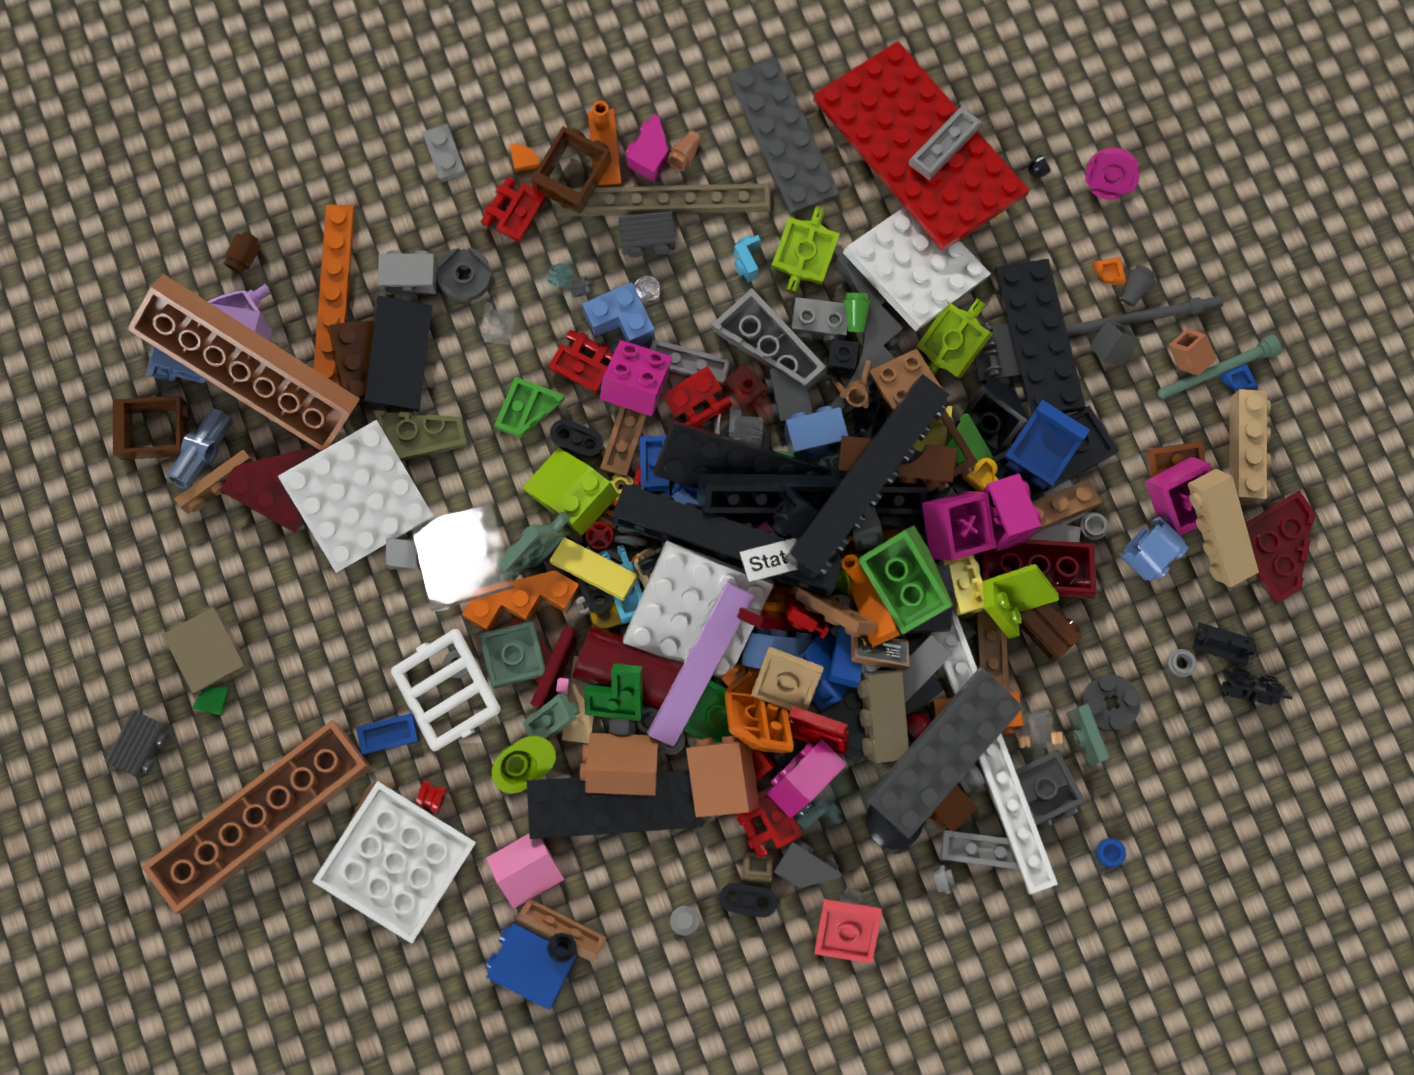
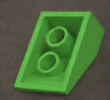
[858,526,953,634]

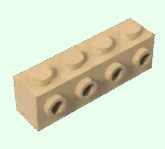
[1229,389,1271,506]
[1188,469,1259,588]

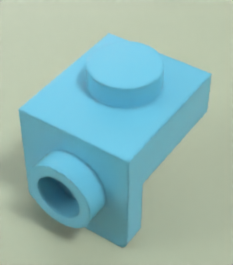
[734,235,761,282]

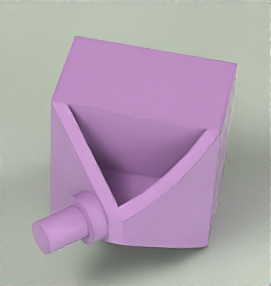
[207,284,273,341]

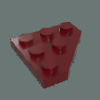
[220,447,321,533]
[1246,490,1315,604]

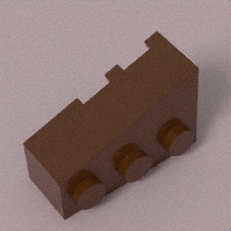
[881,740,978,832]

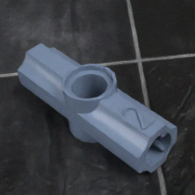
[166,408,233,489]

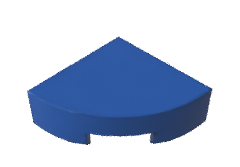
[1219,364,1259,391]

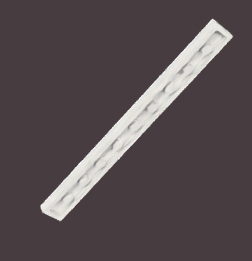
[931,609,1058,894]

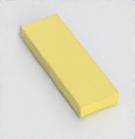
[550,537,638,601]

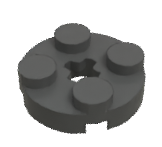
[437,248,492,304]
[1081,674,1141,732]

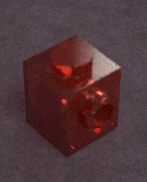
[724,363,767,412]

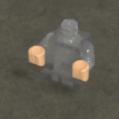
[1017,710,1064,759]

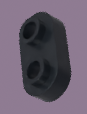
[550,419,604,459]
[576,577,614,615]
[719,883,777,918]

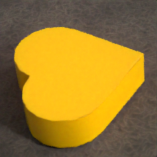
[963,458,998,492]

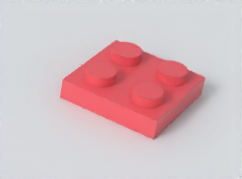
[814,899,882,964]

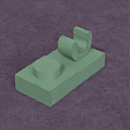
[522,694,580,741]

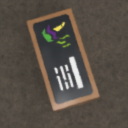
[851,634,910,671]

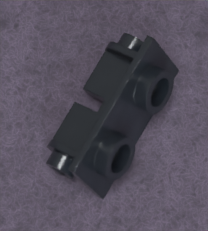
[851,398,888,440]
[1192,622,1256,665]

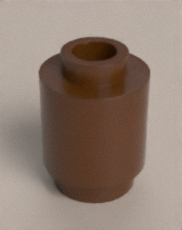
[223,232,261,274]

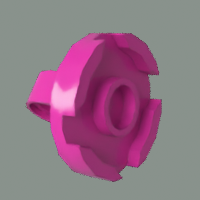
[1085,148,1140,200]

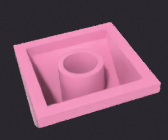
[486,834,565,909]

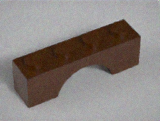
[837,435,957,487]

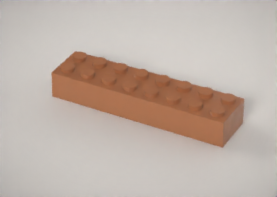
[127,274,360,451]
[141,720,372,914]

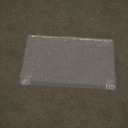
[412,503,515,612]

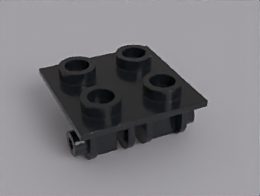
[1221,668,1292,706]

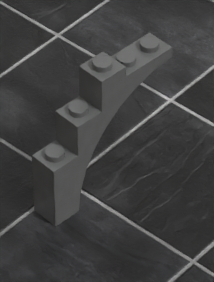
[830,253,903,418]

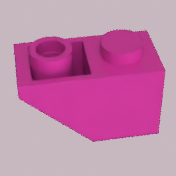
[625,114,668,183]

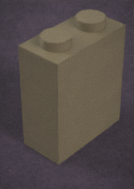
[162,607,251,696]

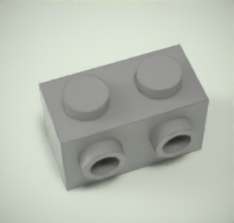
[378,251,437,294]
[791,297,847,345]

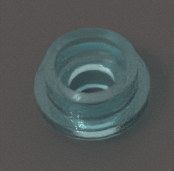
[546,264,574,287]

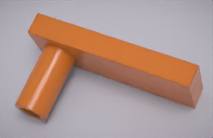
[588,101,621,187]
[841,554,900,647]

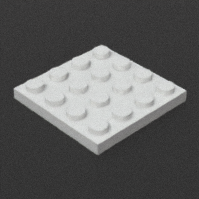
[843,207,991,331]
[278,420,434,573]
[623,540,774,678]
[312,781,476,943]

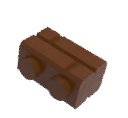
[1019,602,1082,663]

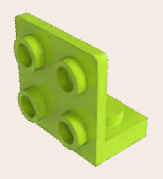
[983,564,1059,639]

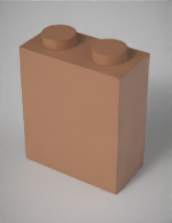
[580,733,658,795]
[686,735,760,817]

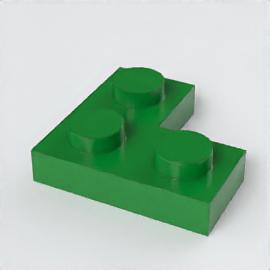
[584,664,643,721]

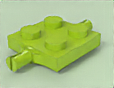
[771,207,840,294]
[916,298,993,379]

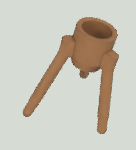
[832,360,876,408]

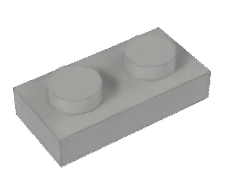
[423,124,466,183]

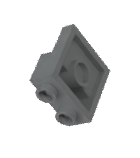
[1015,750,1086,831]

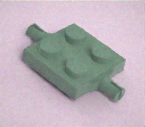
[498,512,571,583]

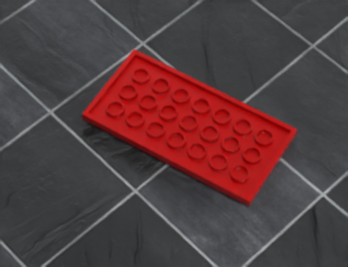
[813,41,1029,252]

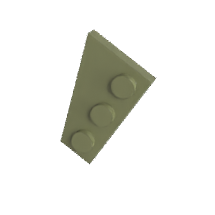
[374,410,468,461]

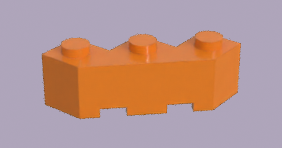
[462,570,581,632]

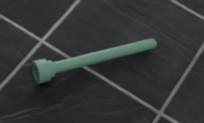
[1157,334,1282,399]

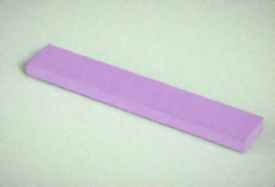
[647,582,754,747]

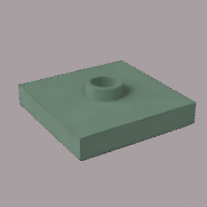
[479,620,546,690]
[1066,704,1109,767]

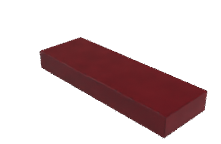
[737,607,801,632]
[530,625,580,710]

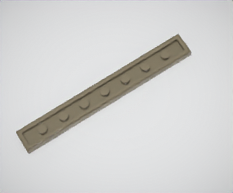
[556,183,771,217]

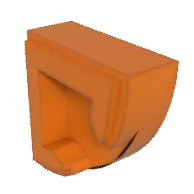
[509,144,540,172]
[1092,257,1127,285]
[721,662,748,688]

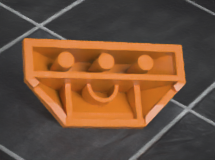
[724,668,794,753]

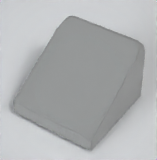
[386,539,417,569]

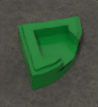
[193,687,230,716]

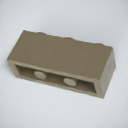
[857,669,909,763]

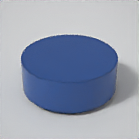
[1095,838,1126,868]

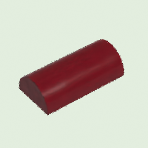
[978,539,1097,599]
[572,625,684,710]

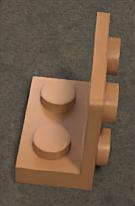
[869,349,942,411]

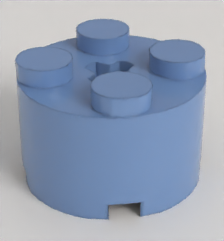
[1120,517,1189,581]

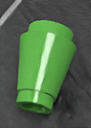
[843,293,871,332]

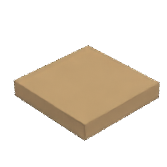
[751,647,824,711]

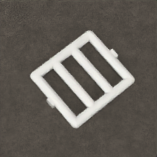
[391,629,501,751]

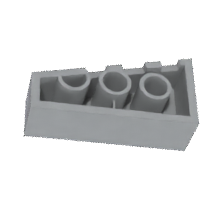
[711,288,827,391]

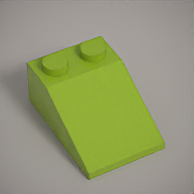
[522,447,618,536]

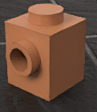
[1169,328,1217,376]

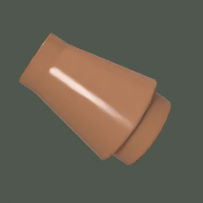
[667,131,702,171]

